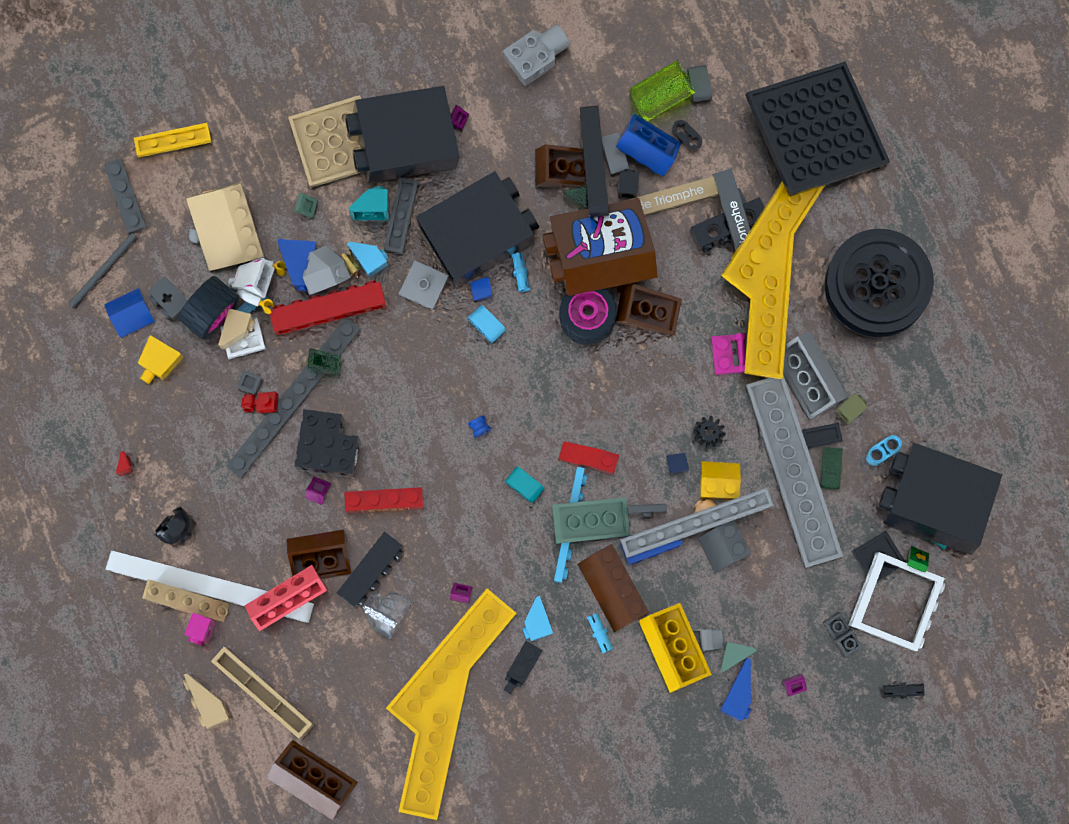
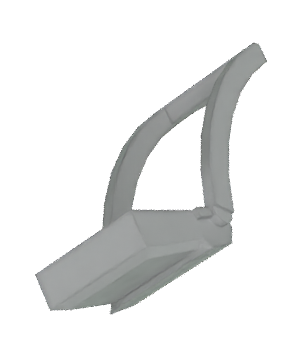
[693,629,725,652]

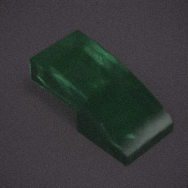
[820,447,843,489]

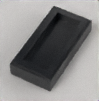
[802,423,843,449]

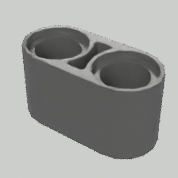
[687,65,712,102]

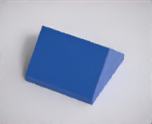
[104,288,155,338]

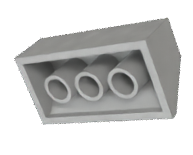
[783,332,848,420]

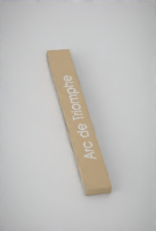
[625,176,719,216]

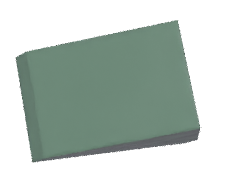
[720,642,756,673]

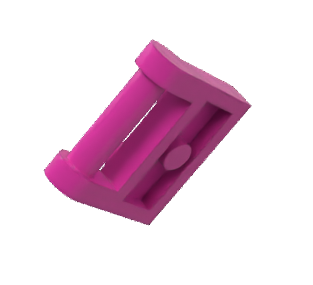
[711,333,746,375]

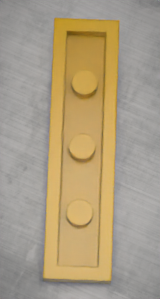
[134,123,212,158]

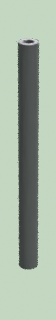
[69,233,137,308]

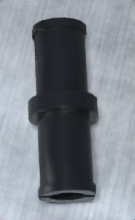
[884,683,925,699]

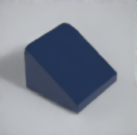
[666,453,689,475]

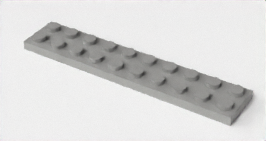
[746,375,843,568]

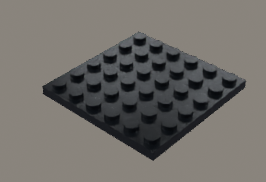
[745,61,890,197]

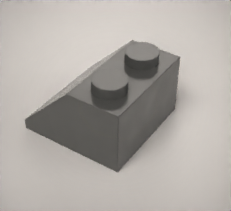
[698,520,751,573]

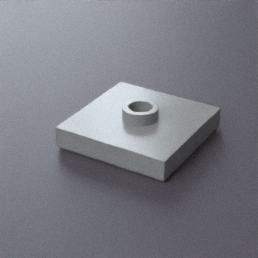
[399,260,449,310]

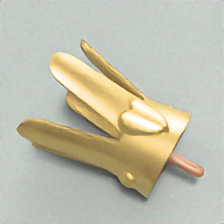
[341,250,361,278]

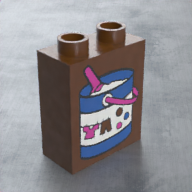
[542,198,658,296]

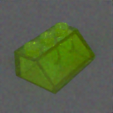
[629,60,696,121]

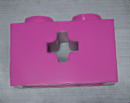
[184,613,217,646]

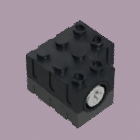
[294,409,361,479]

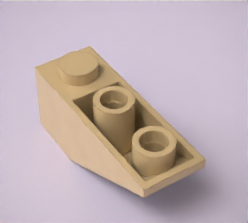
[183,673,231,729]

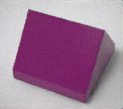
[451,105,469,130]
[450,583,473,604]
[783,673,807,696]

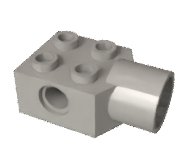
[503,24,570,87]

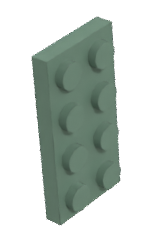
[552,497,630,544]

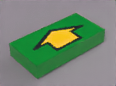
[907,546,929,573]

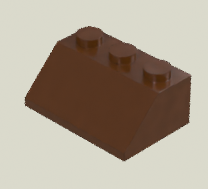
[287,529,351,579]

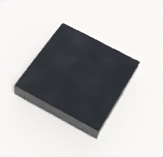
[853,531,906,581]

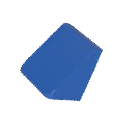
[470,277,492,301]

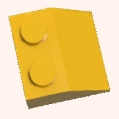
[699,461,741,501]

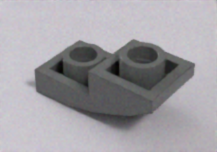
[823,612,862,657]

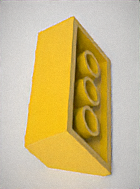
[639,603,712,693]

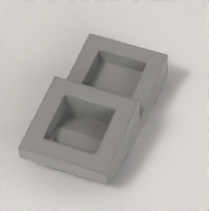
[602,133,629,174]

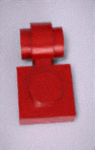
[241,391,279,413]

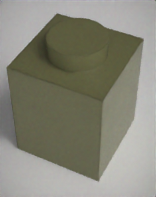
[836,393,868,425]

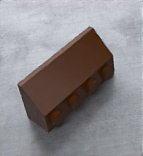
[577,544,649,633]
[267,740,358,820]

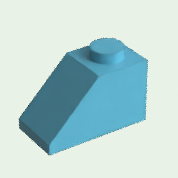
[347,242,389,278]
[522,596,553,642]

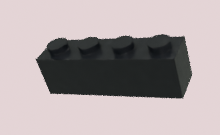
[337,531,404,609]

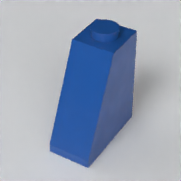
[277,239,317,292]

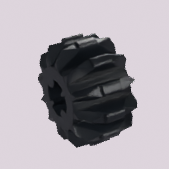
[693,416,726,449]

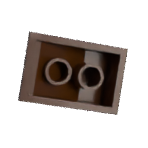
[535,144,587,188]
[616,284,682,336]

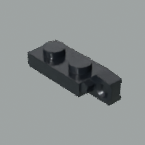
[504,641,543,694]

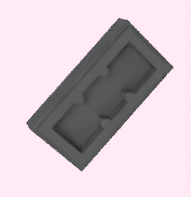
[627,504,667,518]

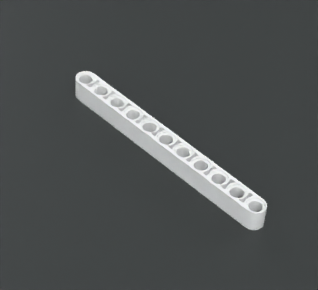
[105,551,314,623]

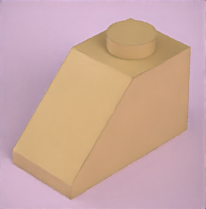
[218,308,255,349]

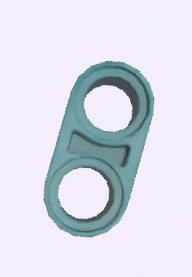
[505,466,545,503]

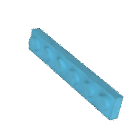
[554,467,588,584]

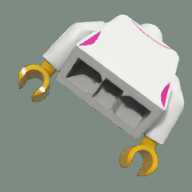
[228,258,286,314]

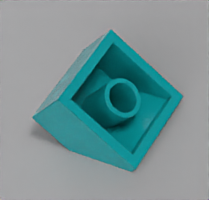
[349,186,390,221]

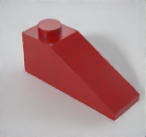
[558,441,619,476]

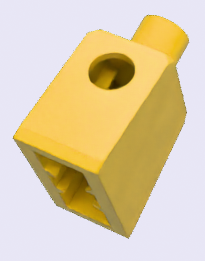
[138,335,184,384]

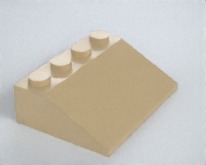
[186,182,264,271]

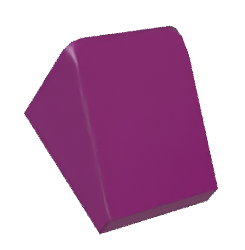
[305,476,331,505]

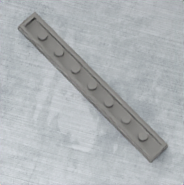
[620,488,774,558]

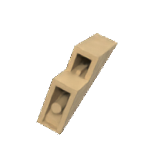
[142,579,229,622]

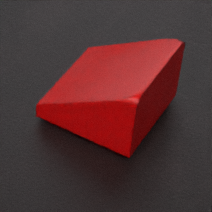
[116,451,133,476]

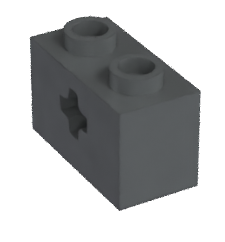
[148,276,187,322]

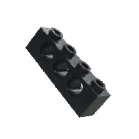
[690,197,765,252]

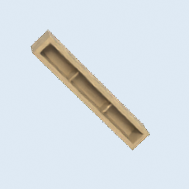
[211,647,315,740]

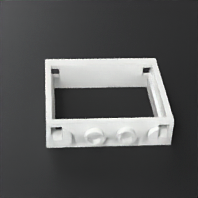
[849,552,945,651]

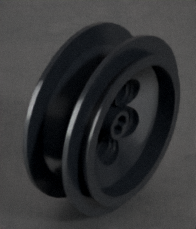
[824,229,934,338]

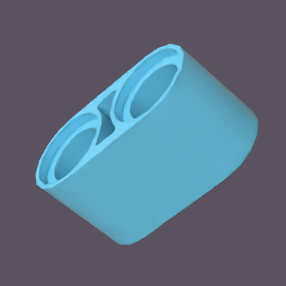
[468,305,506,343]
[866,435,902,466]

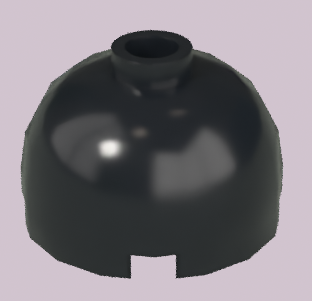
[154,506,192,544]

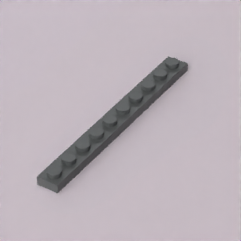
[226,317,361,479]

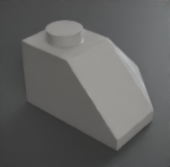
[303,245,351,295]

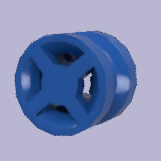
[468,415,492,438]

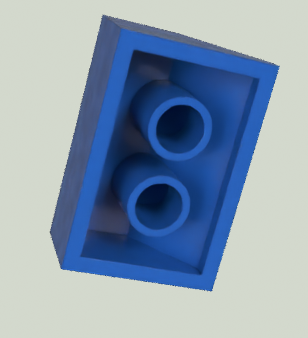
[616,113,681,176]

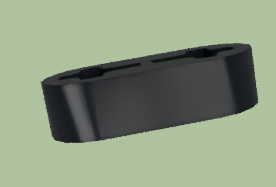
[672,120,702,152]

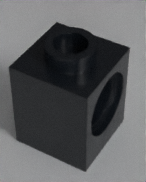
[618,169,639,199]

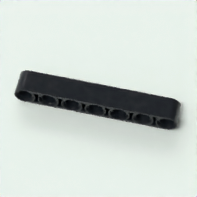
[580,105,609,218]

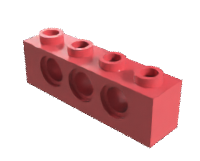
[244,565,327,631]

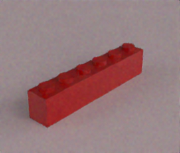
[270,280,387,336]

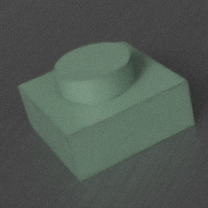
[294,193,318,218]

